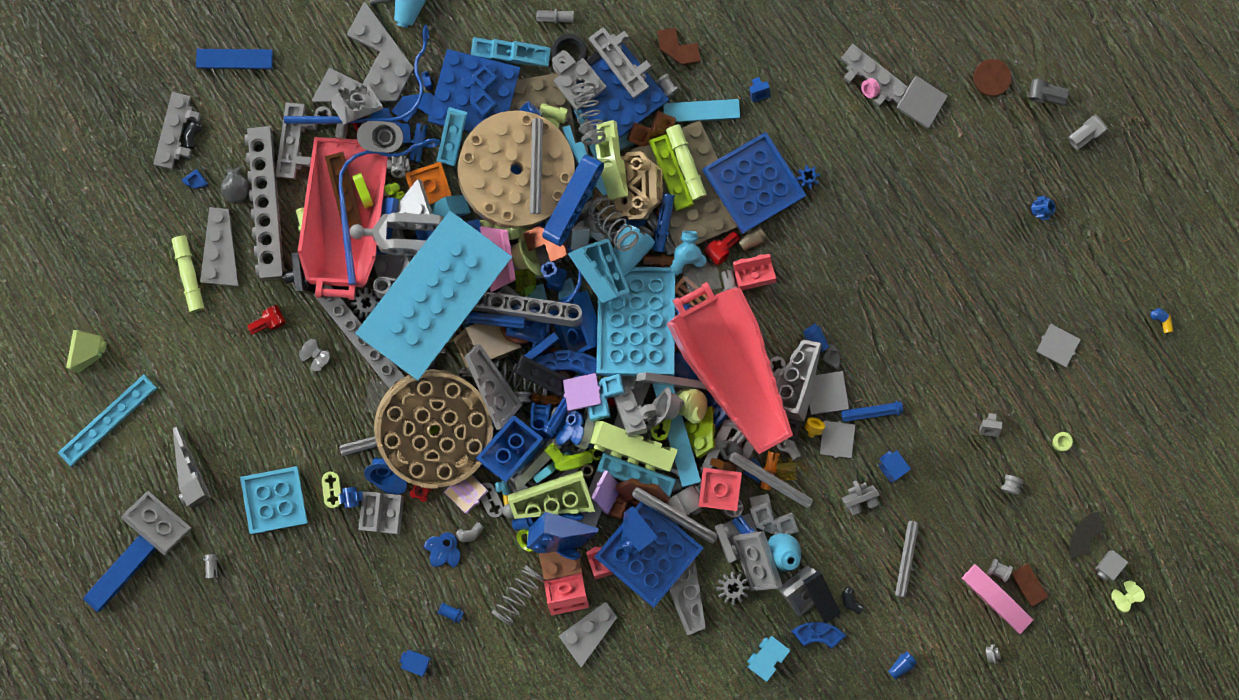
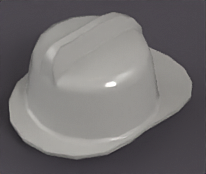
[357,121,403,152]
[648,387,684,427]

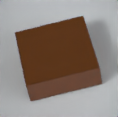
[709,458,737,472]

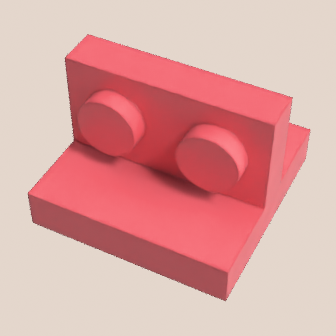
[698,468,742,511]
[544,573,589,616]

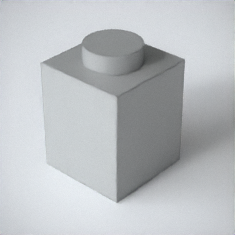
[1095,550,1128,581]

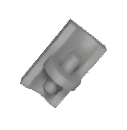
[841,480,879,515]

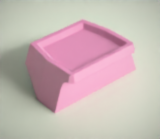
[480,226,516,292]

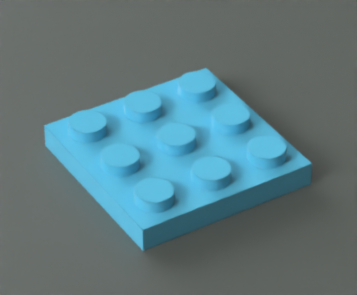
[240,466,308,534]

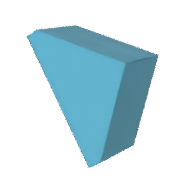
[430,195,470,217]

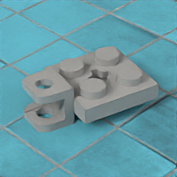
[552,51,607,111]

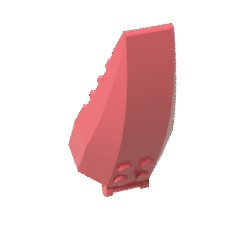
[667,282,793,454]

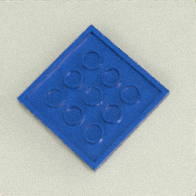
[576,44,669,139]
[428,49,521,133]
[702,132,806,234]
[594,502,703,608]

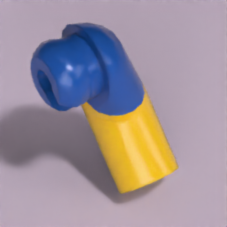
[1151,308,1174,333]

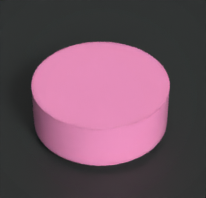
[861,78,880,98]

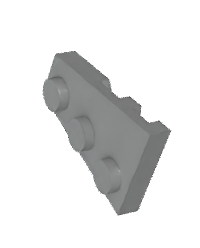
[559,602,617,667]

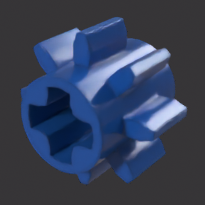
[797,165,820,190]
[1031,196,1056,220]
[338,487,363,508]

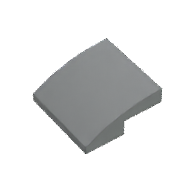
[358,491,404,534]

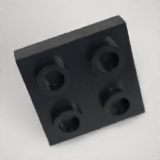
[283,252,316,295]

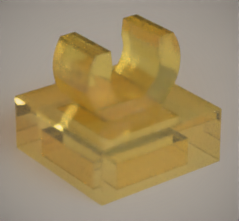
[776,458,797,481]

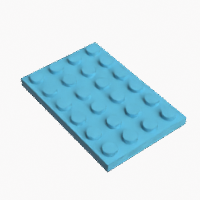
[596,267,675,376]

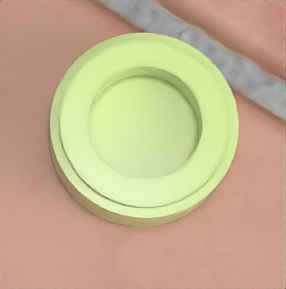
[1053,432,1073,452]

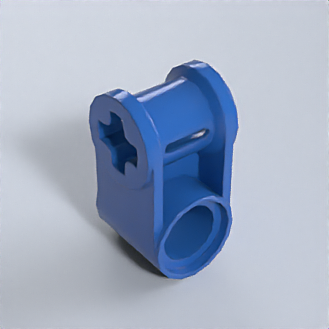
[530,402,551,439]

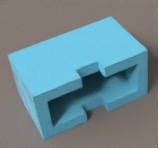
[747,636,790,682]

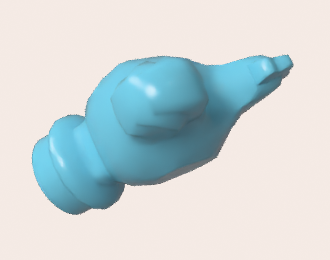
[670,231,706,275]

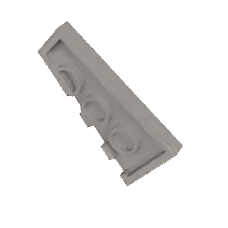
[200,207,239,287]
[464,344,522,430]
[668,559,706,636]

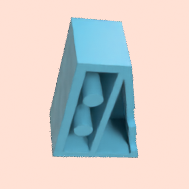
[568,238,630,303]

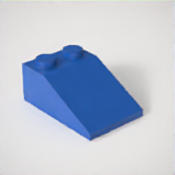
[476,415,544,483]
[527,512,598,553]

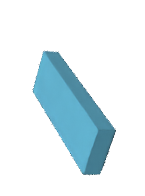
[437,107,468,166]

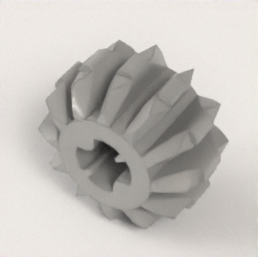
[351,288,380,319]
[716,572,750,605]

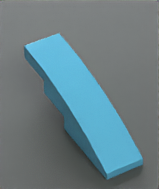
[471,37,551,67]
[562,125,607,196]

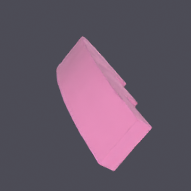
[962,564,1033,634]

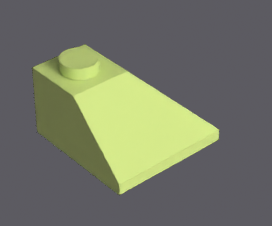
[66,330,106,373]

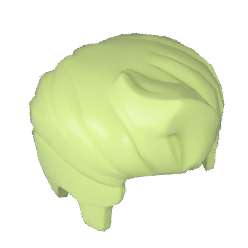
[676,388,708,423]

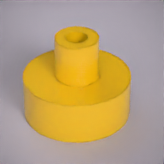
[804,417,825,438]

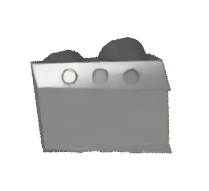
[331,85,383,125]

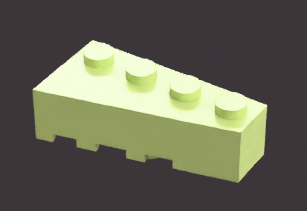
[590,421,678,472]
[508,470,595,519]

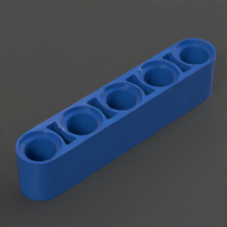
[542,155,604,247]
[83,535,156,613]

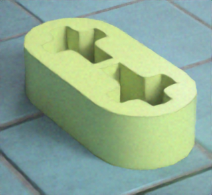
[322,472,342,508]

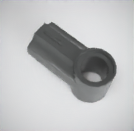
[1028,79,1068,106]

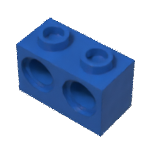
[877,450,911,483]

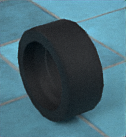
[551,34,587,64]

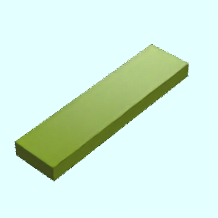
[649,134,694,212]

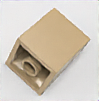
[454,324,521,368]

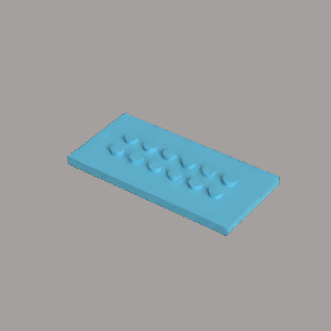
[355,211,512,381]

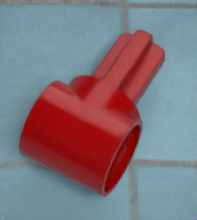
[704,232,740,265]
[247,305,286,335]

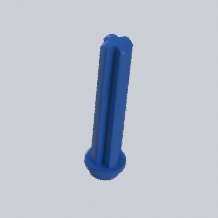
[464,312,526,329]
[543,397,568,437]
[841,401,903,422]

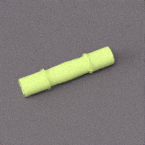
[666,125,707,201]
[171,235,205,313]

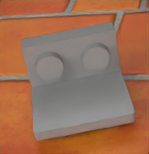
[714,514,757,564]

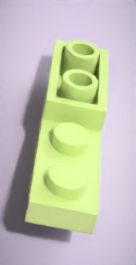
[595,120,628,201]

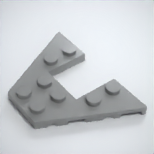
[312,2,414,103]
[374,179,433,279]

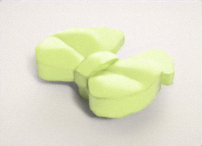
[1112,581,1145,613]

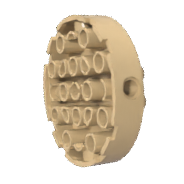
[458,111,575,229]
[374,370,493,488]

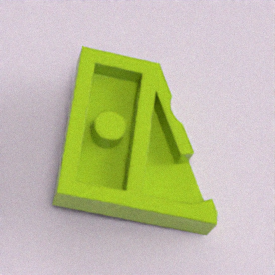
[684,406,716,459]

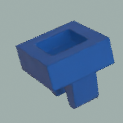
[749,77,771,103]

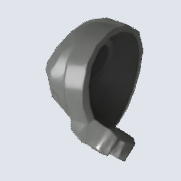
[221,167,250,204]

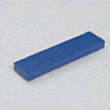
[196,49,273,70]

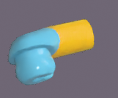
[495,481,512,506]

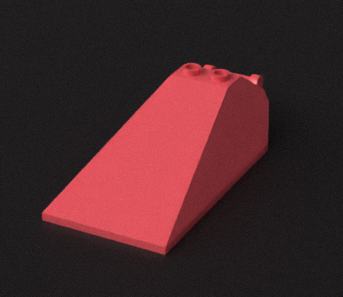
[298,137,389,300]

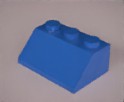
[549,291,598,354]
[621,506,657,555]

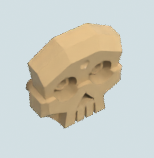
[592,151,663,222]

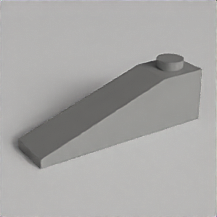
[776,340,822,422]
[173,427,212,507]

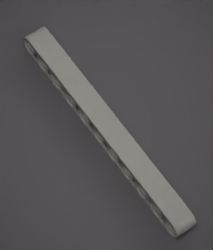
[373,277,582,327]

